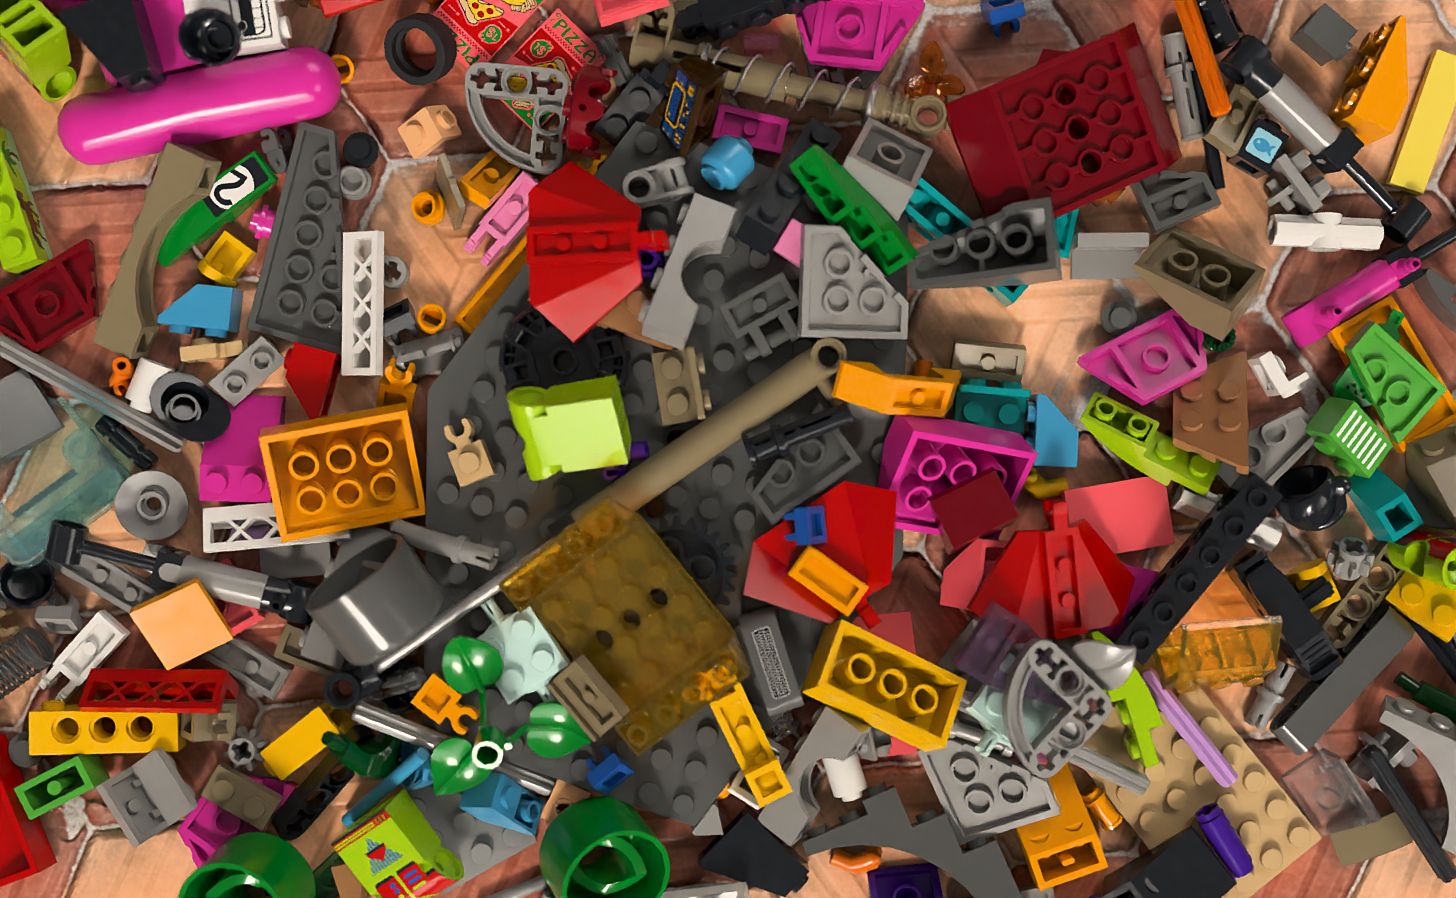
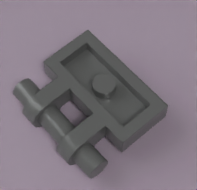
[719,272,800,362]

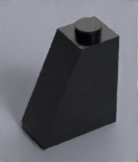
[59,0,166,93]
[698,804,810,897]

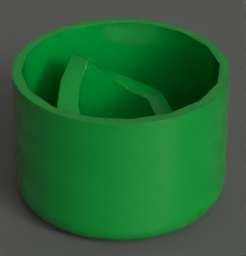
[539,796,670,898]
[178,832,316,898]

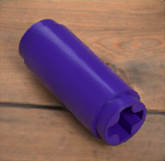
[1195,803,1254,878]

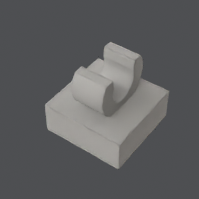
[34,594,85,634]

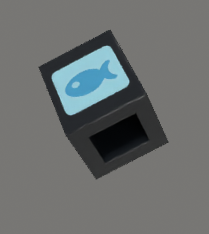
[1226,118,1290,179]

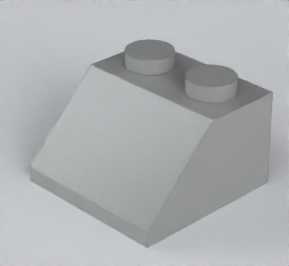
[843,117,933,221]

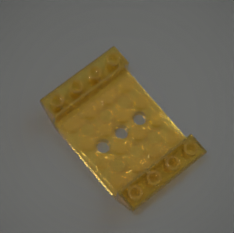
[497,496,751,757]

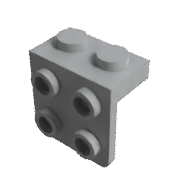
[96,747,198,848]

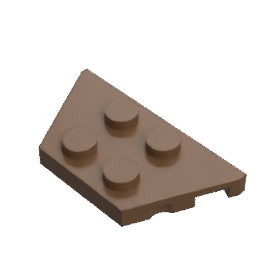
[1173,352,1249,475]

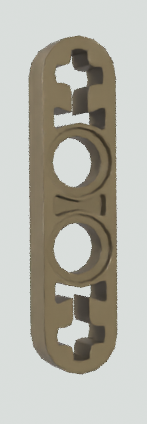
[1318,540,1405,649]

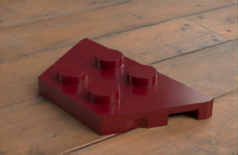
[0,239,100,354]

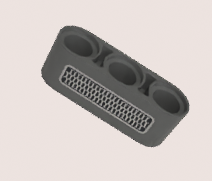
[737,605,804,716]

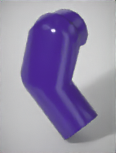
[601,440,650,481]

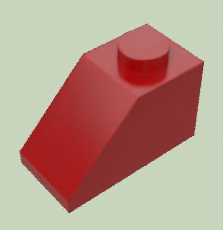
[284,342,342,419]

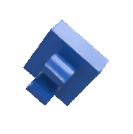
[980,0,1026,37]
[784,506,827,545]
[586,746,635,795]

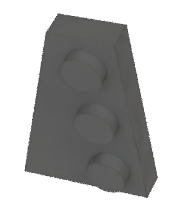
[751,402,862,525]

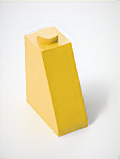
[260,701,357,781]

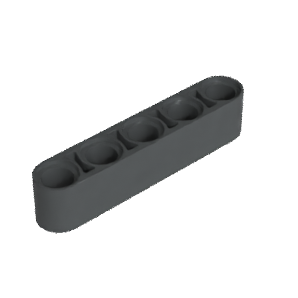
[1269,604,1415,755]

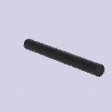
[1187,51,1226,191]

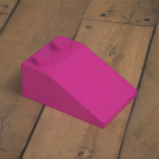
[199,394,286,503]

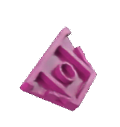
[795,0,925,71]
[1077,309,1207,406]
[178,773,299,868]

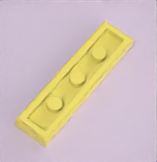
[1385,49,1456,196]

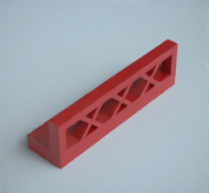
[78,668,239,714]

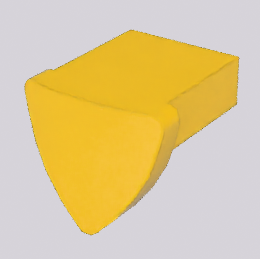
[197,230,257,288]
[1285,558,1341,613]

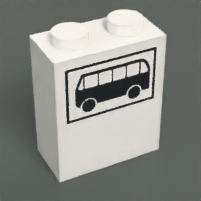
[183,0,292,56]

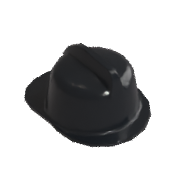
[149,372,231,443]

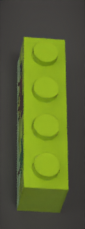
[0,126,53,275]

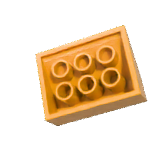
[259,402,426,543]

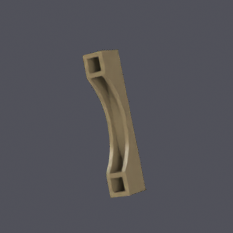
[92,142,222,360]

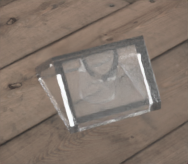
[1280,748,1382,836]

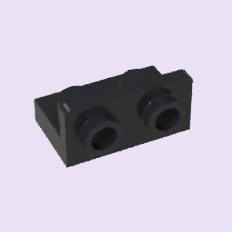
[1197,0,1245,55]

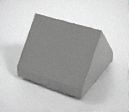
[691,799,724,836]

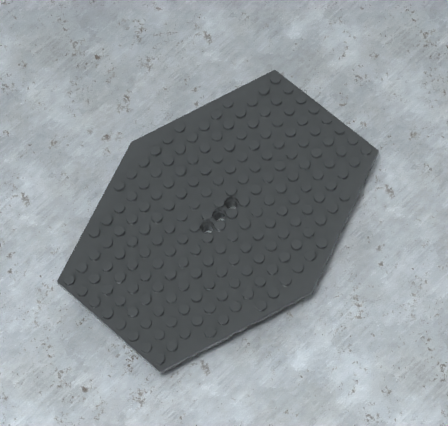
[423,121,908,827]

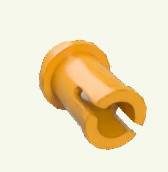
[1080,783,1123,831]

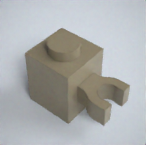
[180,699,240,742]

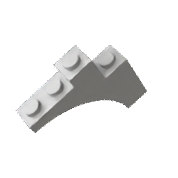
[1379,694,1456,855]

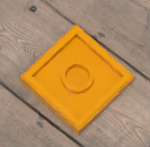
[130,577,234,671]

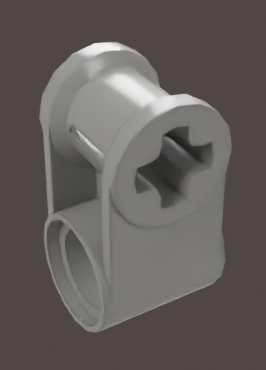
[623,157,695,209]

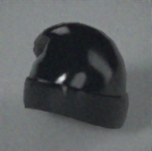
[1273,465,1352,531]

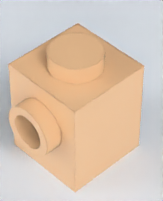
[540,779,592,826]

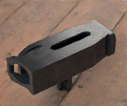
[1225,548,1344,681]

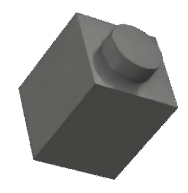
[1290,3,1357,67]

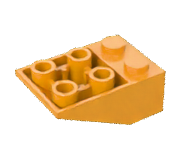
[1328,15,1409,147]
[1014,762,1108,891]

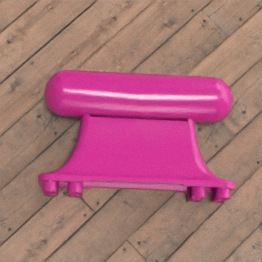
[39,0,341,165]

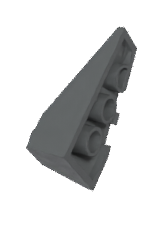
[908,197,1062,290]

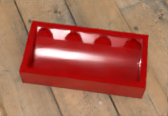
[0,732,57,887]

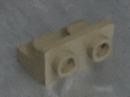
[651,346,712,426]

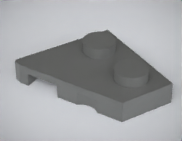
[1130,170,1222,235]

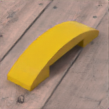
[697,661,793,808]

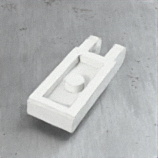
[39,609,131,703]

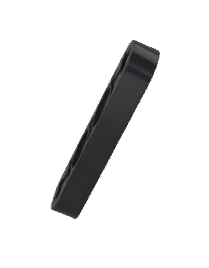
[272,724,375,841]

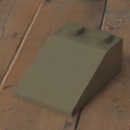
[1133,226,1266,341]
[1405,425,1456,531]

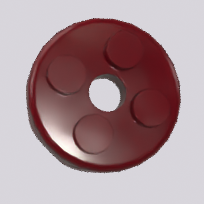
[561,64,617,160]

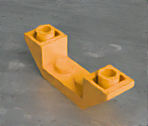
[831,360,962,417]

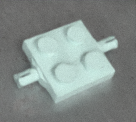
[476,597,571,704]
[965,652,1063,757]

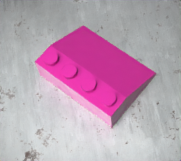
[877,414,1038,540]

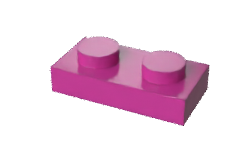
[712,103,789,156]

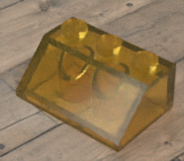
[1152,615,1283,693]

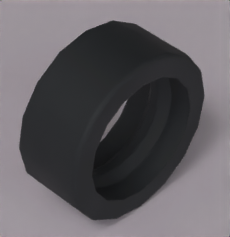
[384,12,457,86]

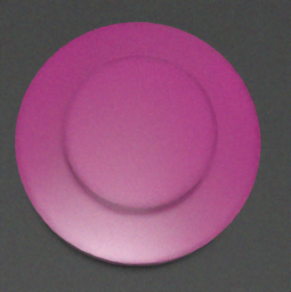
[250,204,276,240]

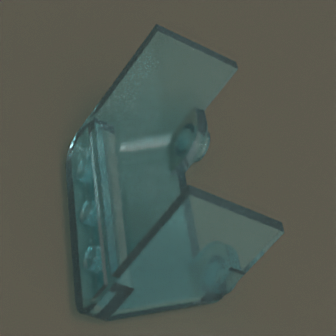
[0,395,132,568]

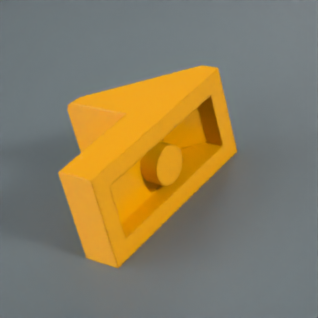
[458,149,523,210]

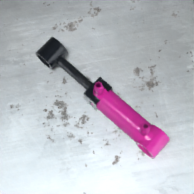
[1281,210,1456,348]

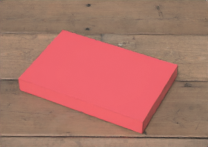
[1060,476,1175,554]

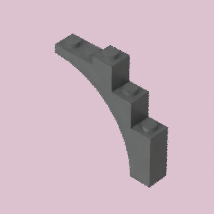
[802,782,1022,898]

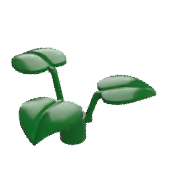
[431,635,591,795]

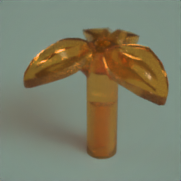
[904,40,966,99]

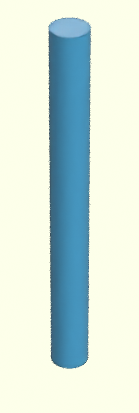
[342,747,429,827]

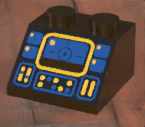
[658,54,728,157]

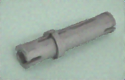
[1161,31,1204,142]
[389,519,499,571]

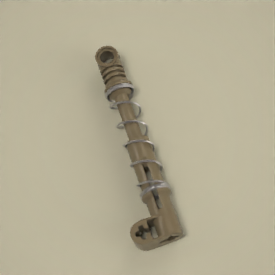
[629,0,947,139]

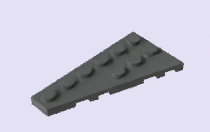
[247,121,344,355]

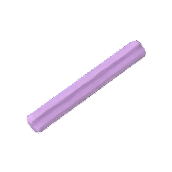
[1139,667,1238,788]

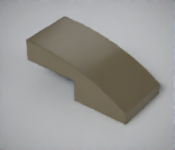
[1329,809,1413,867]

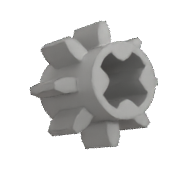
[1326,537,1375,581]
[223,725,271,771]

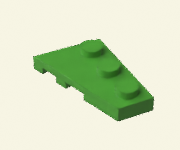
[1344,320,1447,444]

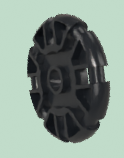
[499,304,630,393]

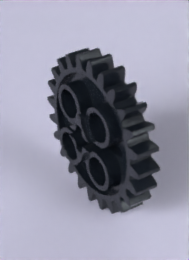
[618,515,738,635]

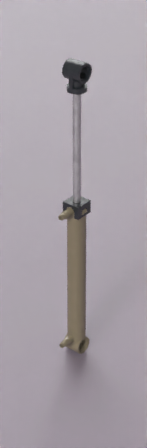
[323,338,847,709]

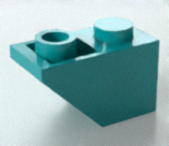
[1347,467,1424,542]

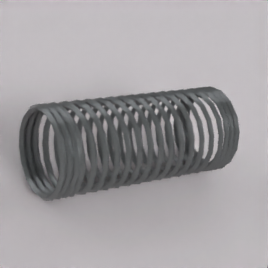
[0,626,55,699]

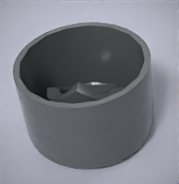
[305,535,443,666]

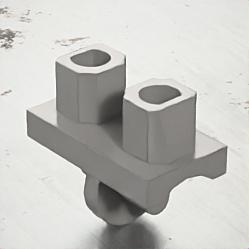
[1266,149,1332,215]
[1346,726,1419,792]

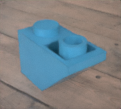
[157,284,243,338]
[1024,394,1079,468]
[459,773,545,835]

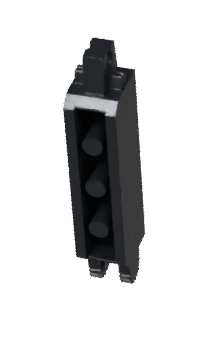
[675,0,831,41]

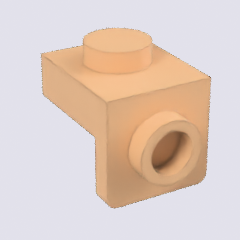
[397,104,462,160]

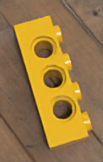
[29,698,186,755]

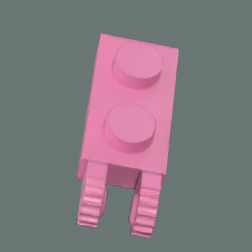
[464,170,539,268]

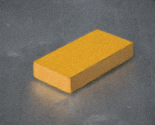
[787,545,869,617]

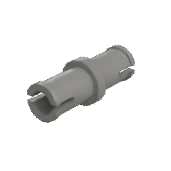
[1243,658,1297,731]

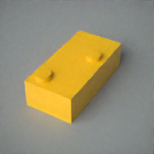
[801,619,967,752]

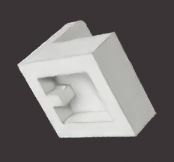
[1247,351,1310,398]

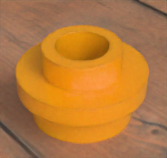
[411,189,446,225]

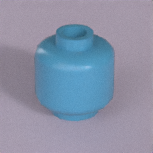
[701,135,755,190]

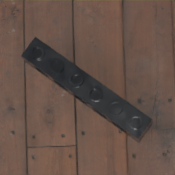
[1107,472,1283,666]

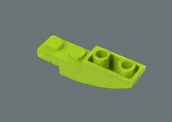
[1080,391,1222,496]
[1082,629,1163,768]

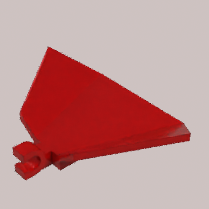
[526,161,670,343]
[743,481,898,630]
[967,498,1135,644]

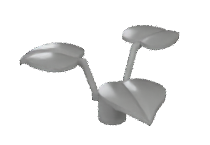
[973,617,1136,740]

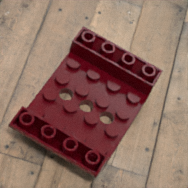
[945,22,1182,219]

